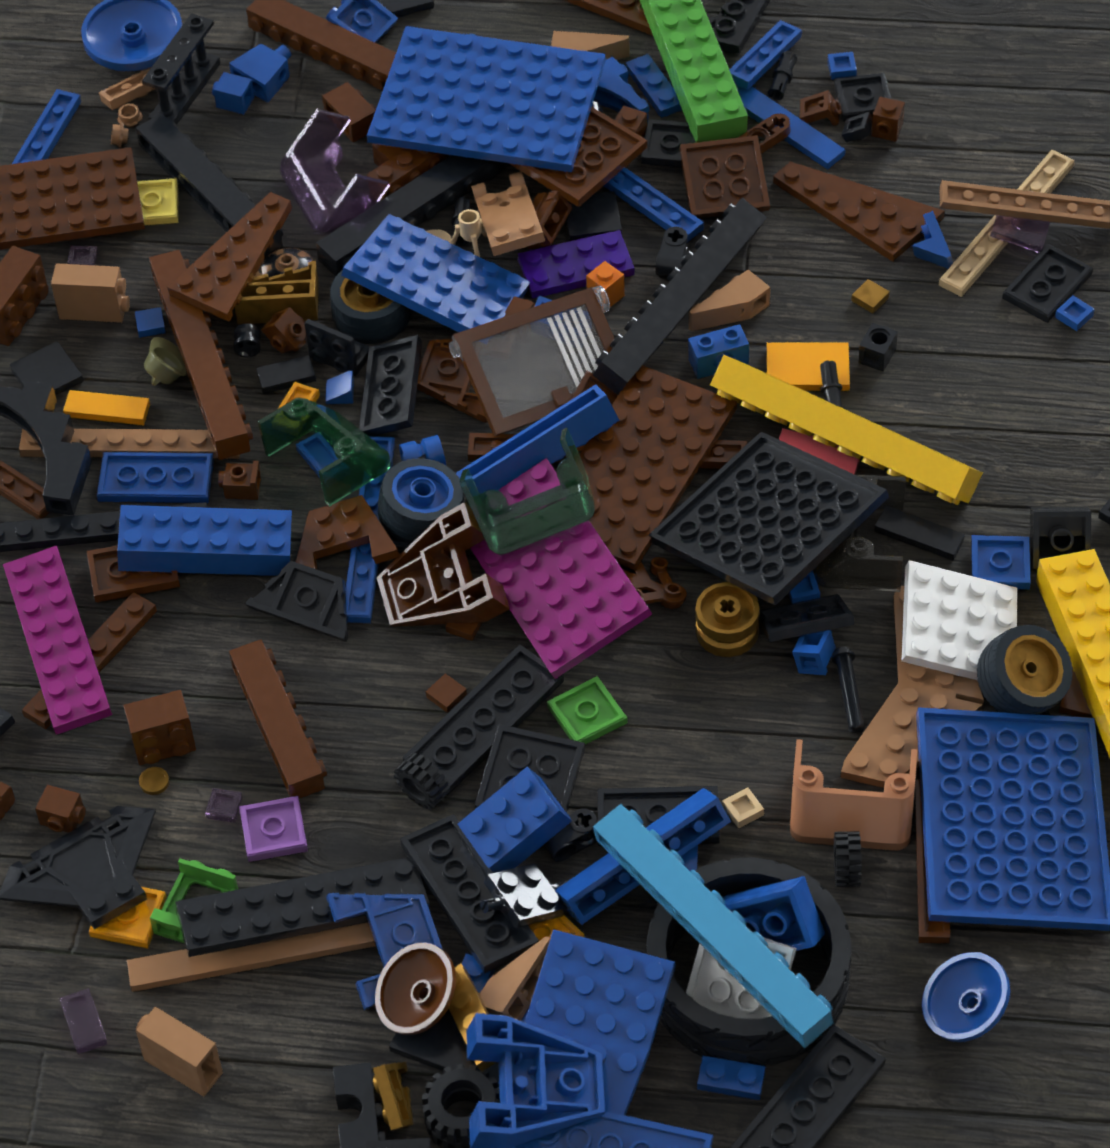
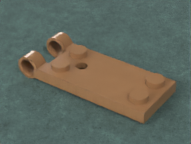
[471,171,545,256]

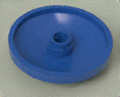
[81,0,182,71]

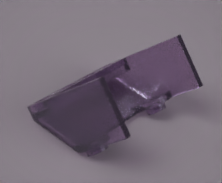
[280,109,390,232]

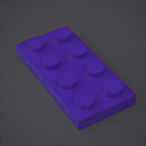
[518,230,635,299]

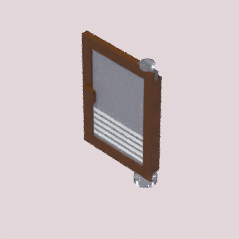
[449,286,615,437]

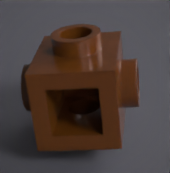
[261,307,306,354]

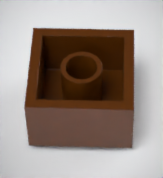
[123,689,196,766]

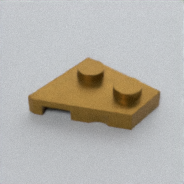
[373,1062,414,1130]

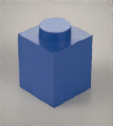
[212,72,254,114]

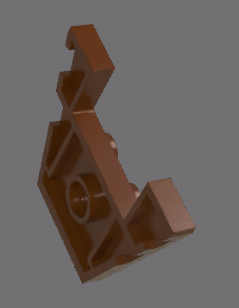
[417,335,515,423]
[296,495,400,570]

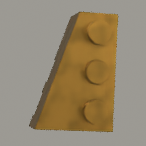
[235,260,319,325]

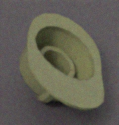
[144,337,186,386]

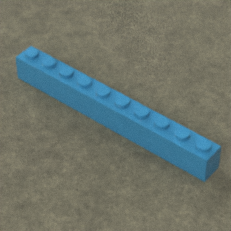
[593,804,833,1048]

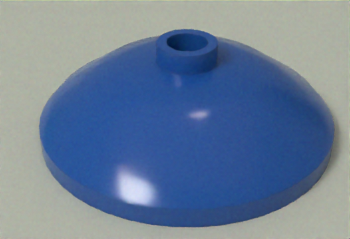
[922,952,1010,1042]

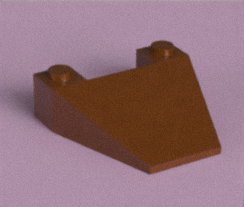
[377,502,510,627]

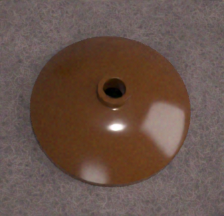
[375,943,456,1035]

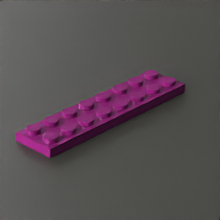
[3,546,112,735]

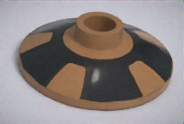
[261,248,313,277]

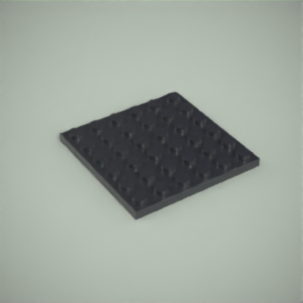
[649,432,889,605]

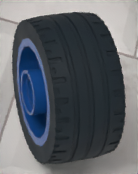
[378,458,464,544]

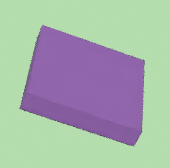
[239,796,308,862]

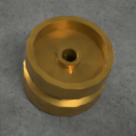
[695,582,760,657]

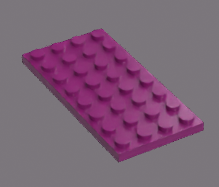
[471,458,652,679]

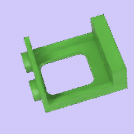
[150,858,238,943]

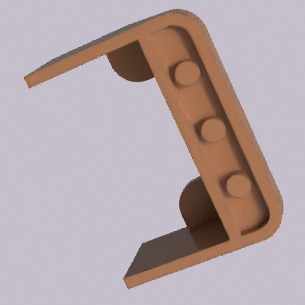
[790,740,917,850]

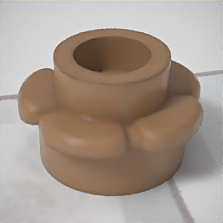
[117,104,142,127]
[111,122,128,148]

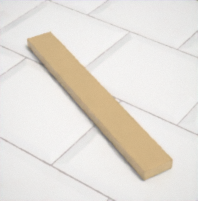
[939,150,1074,297]

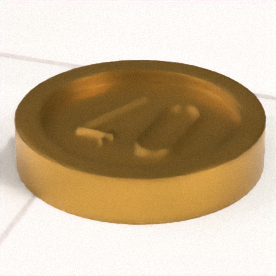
[139,767,169,795]

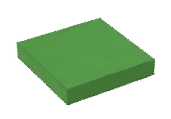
[547,676,627,745]

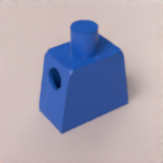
[229,44,291,103]

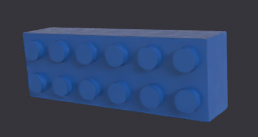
[117,505,292,576]

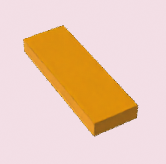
[63,390,150,425]

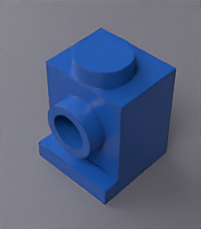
[792,630,836,675]

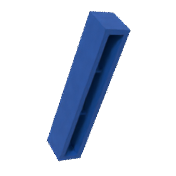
[456,384,620,506]

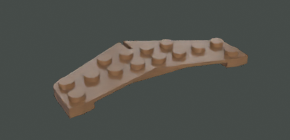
[841,585,984,788]

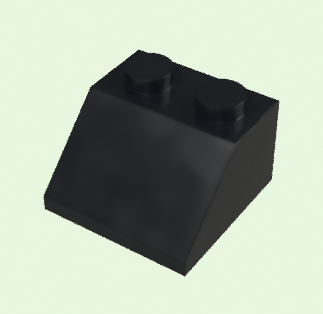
[1030,507,1091,569]

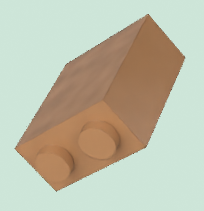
[51,264,130,322]
[136,1007,223,1097]

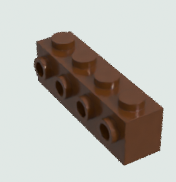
[367,148,451,203]

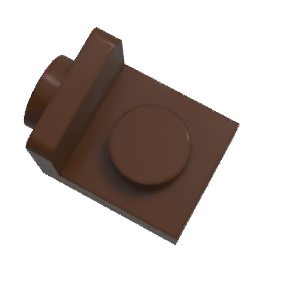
[800,90,841,126]

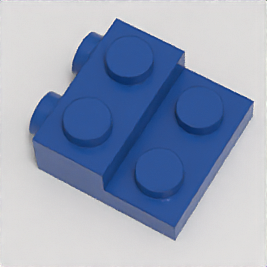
[326,0,398,43]

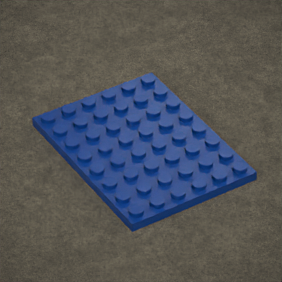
[367,26,606,172]
[916,707,1110,931]

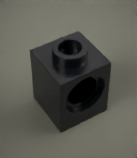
[858,323,898,372]

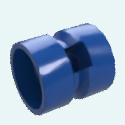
[399,435,446,466]

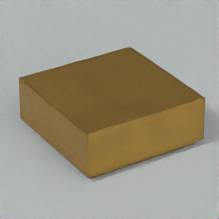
[851,279,890,313]

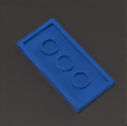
[97,452,214,503]

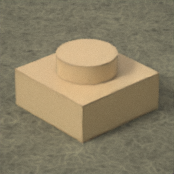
[722,787,764,829]

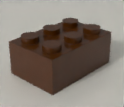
[0,246,49,346]

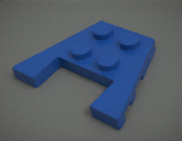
[326,893,443,1010]

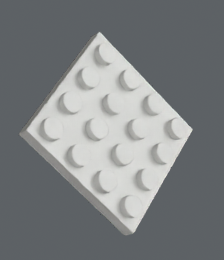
[901,560,1017,680]

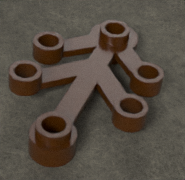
[622,557,687,609]

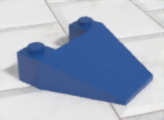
[466,1013,605,1148]

